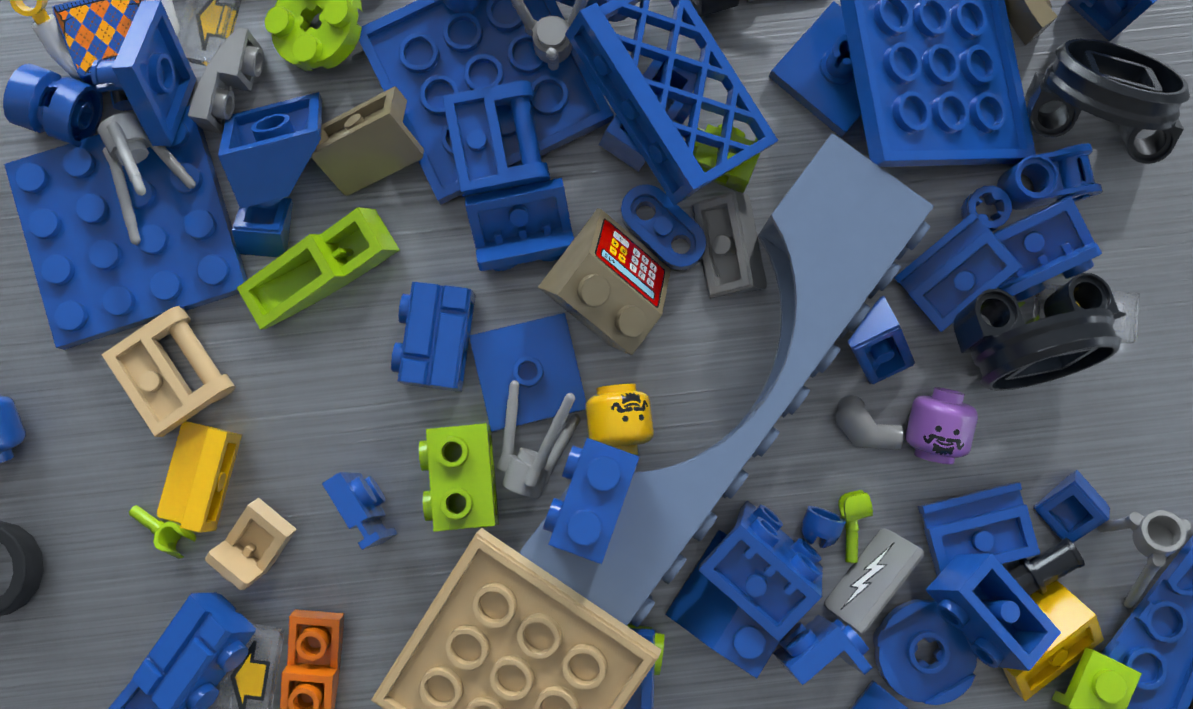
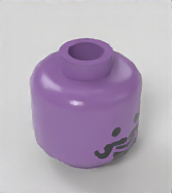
[905,387,978,464]

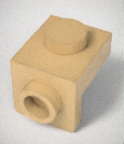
[205,498,297,590]

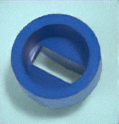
[801,506,846,548]

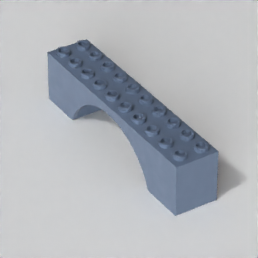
[519,133,934,628]

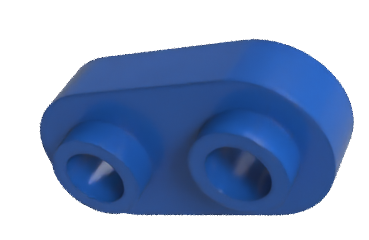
[621,184,706,270]

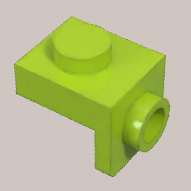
[1051,647,1142,709]

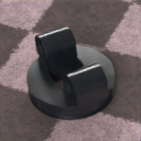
[1025,38,1190,164]
[953,273,1122,391]

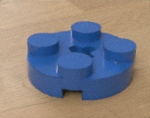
[873,599,977,705]

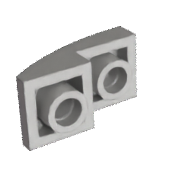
[188,27,264,134]

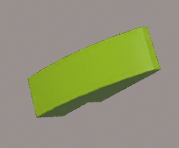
[237,207,400,330]

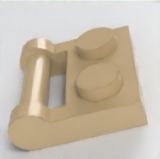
[101,306,236,437]

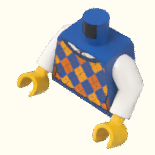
[10,0,180,111]

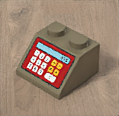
[538,208,671,355]

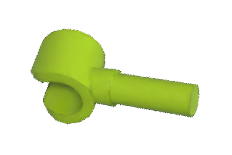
[838,490,873,563]
[129,505,196,559]

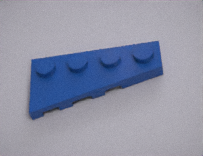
[1101,535,1193,709]

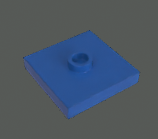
[469,313,586,432]

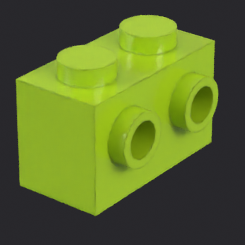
[419,423,499,532]

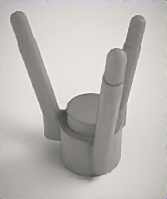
[511,0,588,70]
[98,113,196,245]
[496,380,581,499]
[1097,510,1192,608]

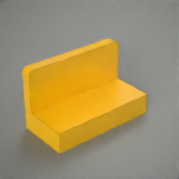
[157,421,242,533]
[1003,580,1104,701]

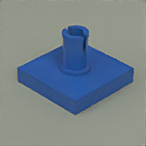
[91,0,197,146]
[769,1,861,138]

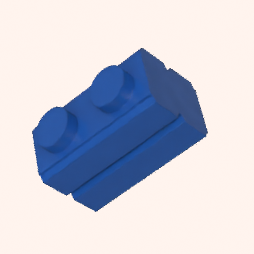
[391,282,476,392]
[132,592,256,709]

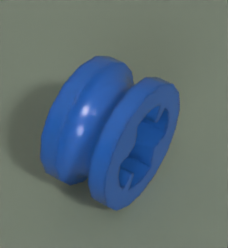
[961,185,1012,231]

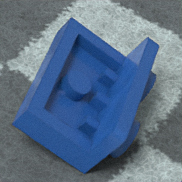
[465,178,574,271]
[994,196,1102,301]
[773,615,872,685]

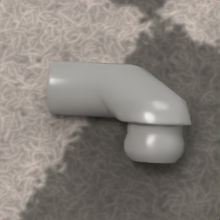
[836,395,903,450]

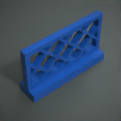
[565,0,779,206]

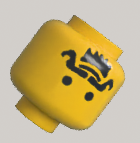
[586,384,654,455]

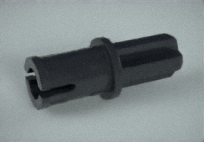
[1008,538,1085,596]

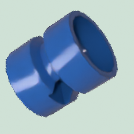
[3,63,103,147]

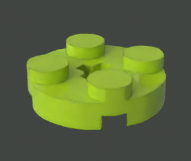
[265,0,363,71]

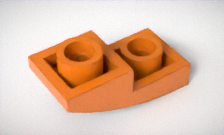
[280,609,344,709]

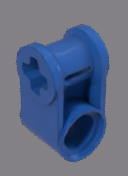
[997,143,1103,210]

